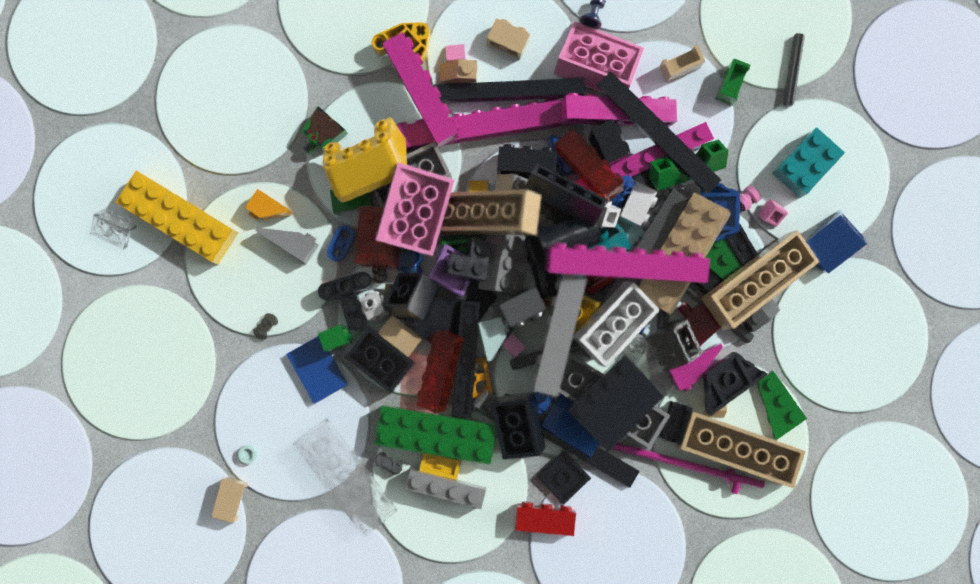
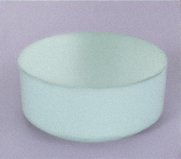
[238,444,258,464]

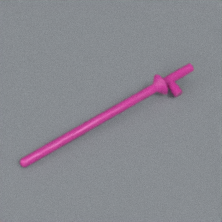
[598,443,765,494]

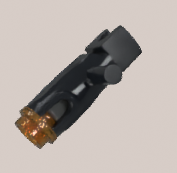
[527,253,557,307]

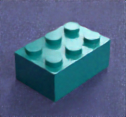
[772,127,845,198]

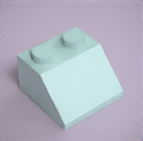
[478,317,509,361]

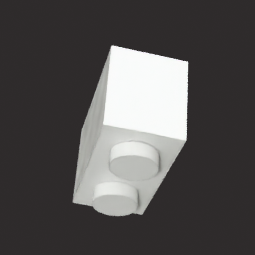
[618,182,658,228]

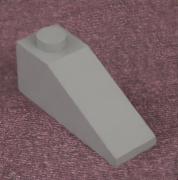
[255,228,319,264]

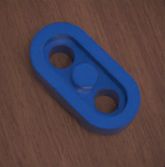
[607,175,635,208]
[327,225,355,262]

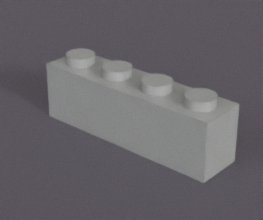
[405,467,487,509]

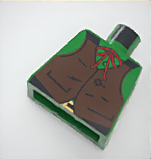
[302,106,348,154]

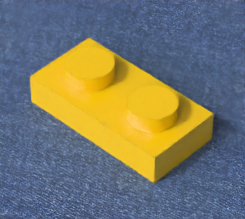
[419,453,462,480]

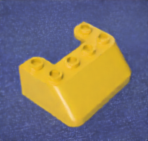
[323,117,407,202]

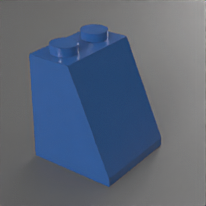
[805,210,867,274]

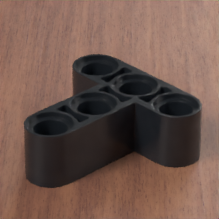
[317,272,374,332]

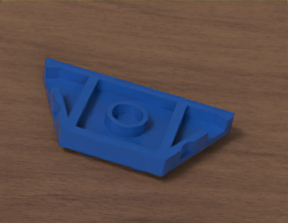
[701,183,740,244]

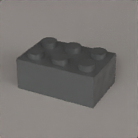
[499,287,546,330]

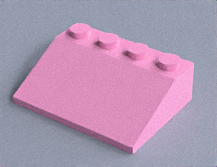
[553,21,644,93]
[376,162,455,256]

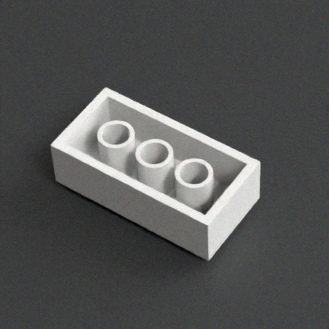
[572,281,659,368]

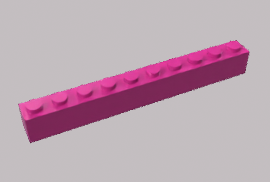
[397,99,576,152]

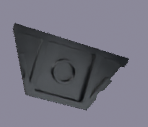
[703,352,767,416]

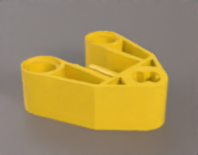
[371,22,430,81]

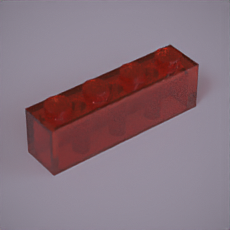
[554,129,624,204]
[416,330,464,413]

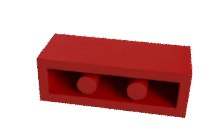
[515,501,576,536]

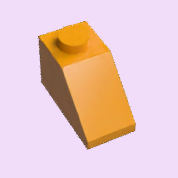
[245,189,293,221]

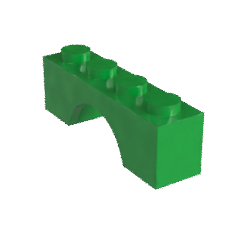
[649,139,729,191]

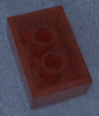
[354,206,400,269]

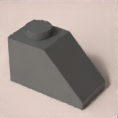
[742,299,780,332]

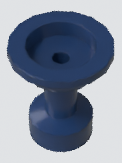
[580,0,606,29]

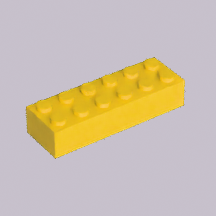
[115,170,239,265]

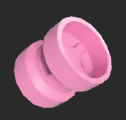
[740,185,761,212]

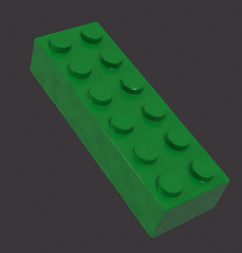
[374,405,496,464]

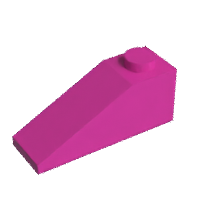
[666,343,723,392]

